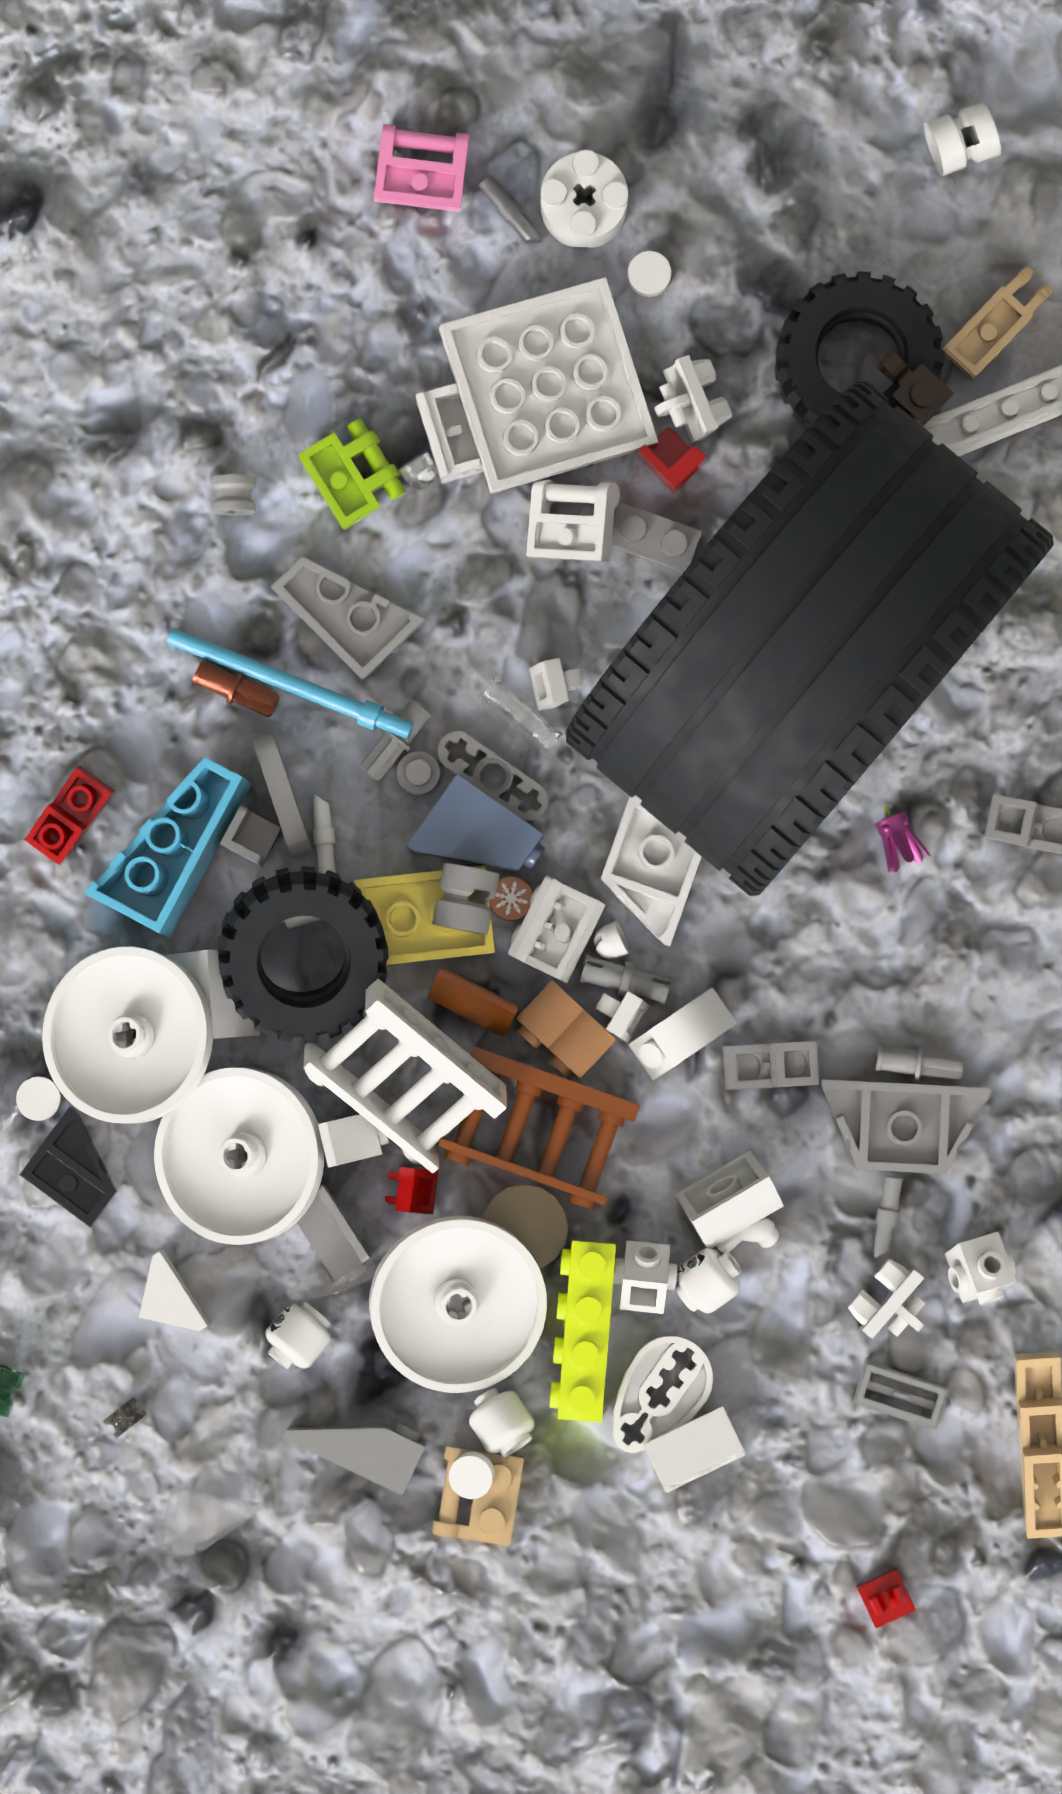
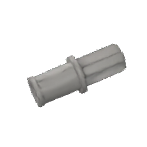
[360,699,432,781]
[875,1043,964,1081]

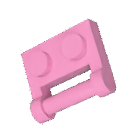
[374,124,470,212]

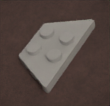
[820,1079,991,1174]

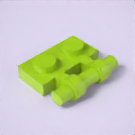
[297,418,406,531]

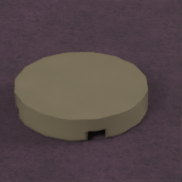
[482,1184,568,1269]

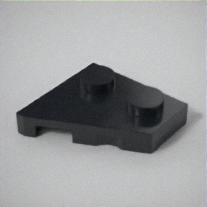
[19,1106,118,1227]

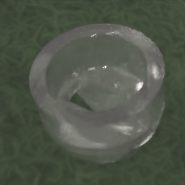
[398,451,437,489]

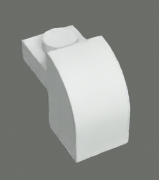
[628,987,737,1081]

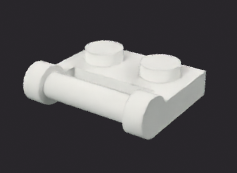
[526,479,620,562]

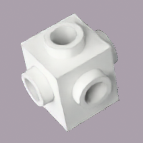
[945,1232,1017,1305]
[613,1240,677,1314]

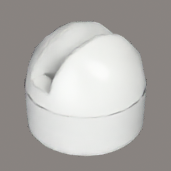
[594,921,630,959]

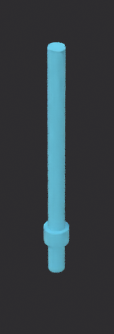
[167,628,414,739]

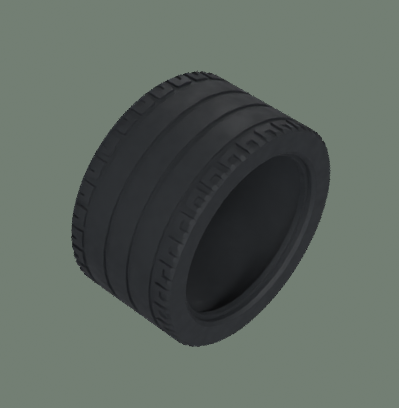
[565,381,1054,896]

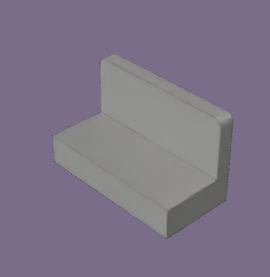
[297,1183,372,1281]

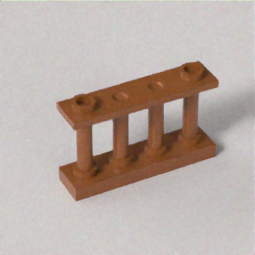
[438,1046,640,1210]

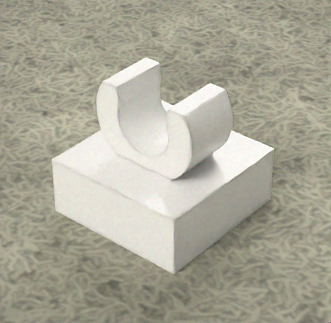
[529,658,584,711]
[595,991,650,1043]

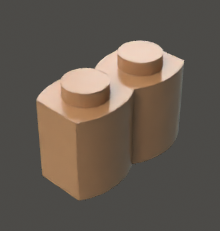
[516,980,617,1079]

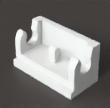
[415,383,484,484]
[643,1406,746,1493]

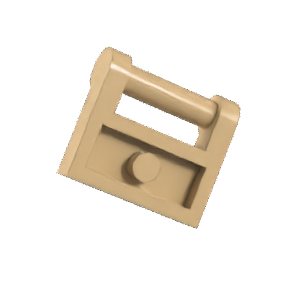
[432,1445,524,1546]

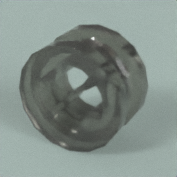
[103,1397,147,1439]

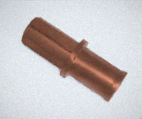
[192,658,280,717]

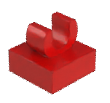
[385,1167,439,1214]
[856,1568,916,1628]

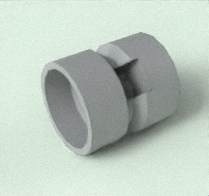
[432,863,500,935]

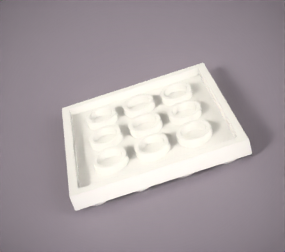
[439,277,658,494]

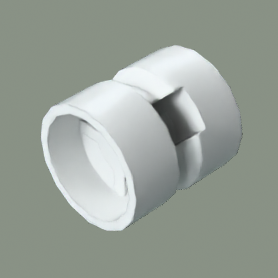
[924,102,1001,176]

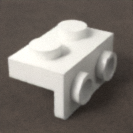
[508,876,605,983]

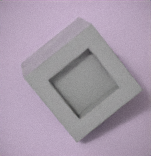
[220,805,282,867]

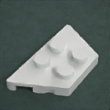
[600,795,702,947]

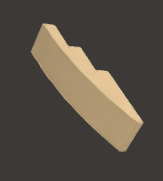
[1014,1351,1062,1539]

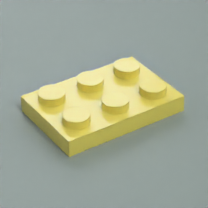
[354,866,495,965]

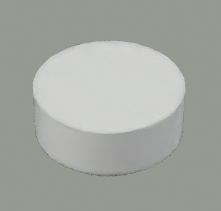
[627,251,671,297]
[16,1077,62,1121]
[449,1452,495,1499]

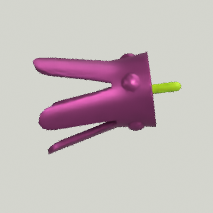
[874,806,931,873]

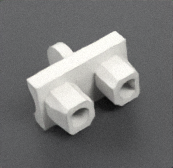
[654,355,732,443]
[847,1258,926,1339]

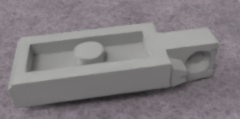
[580,502,702,573]

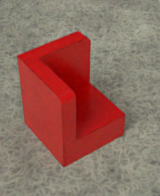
[637,427,706,494]

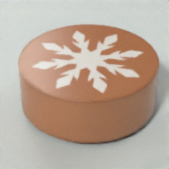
[490,876,533,921]

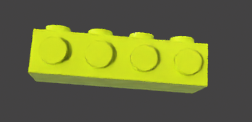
[549,1239,616,1423]

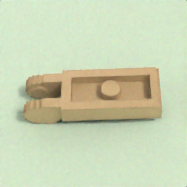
[942,265,1054,381]

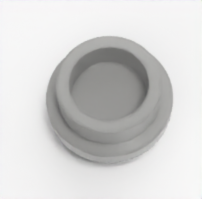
[397,751,440,795]

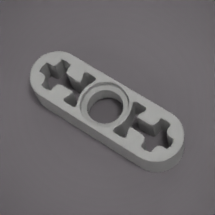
[252,731,313,858]
[438,731,549,822]

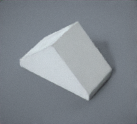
[139,1250,211,1331]

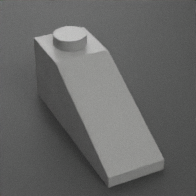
[282,1422,427,1495]

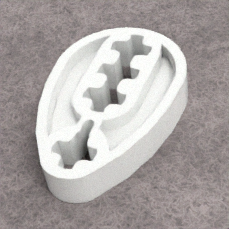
[613,1335,713,1453]

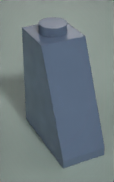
[406,774,545,873]

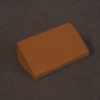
[428,967,519,1036]

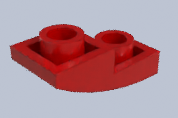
[24,766,115,865]

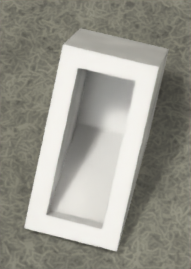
[318,1114,390,1168]

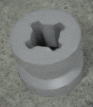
[212,474,256,515]

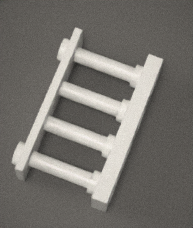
[303,979,507,1173]

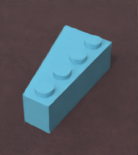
[83,757,252,938]

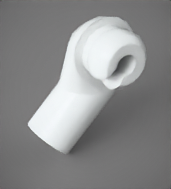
[716,1217,779,1254]

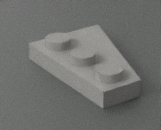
[271,556,425,681]

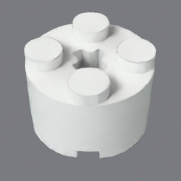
[541,150,628,248]

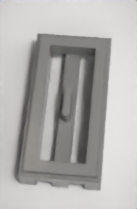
[851,1360,950,1430]

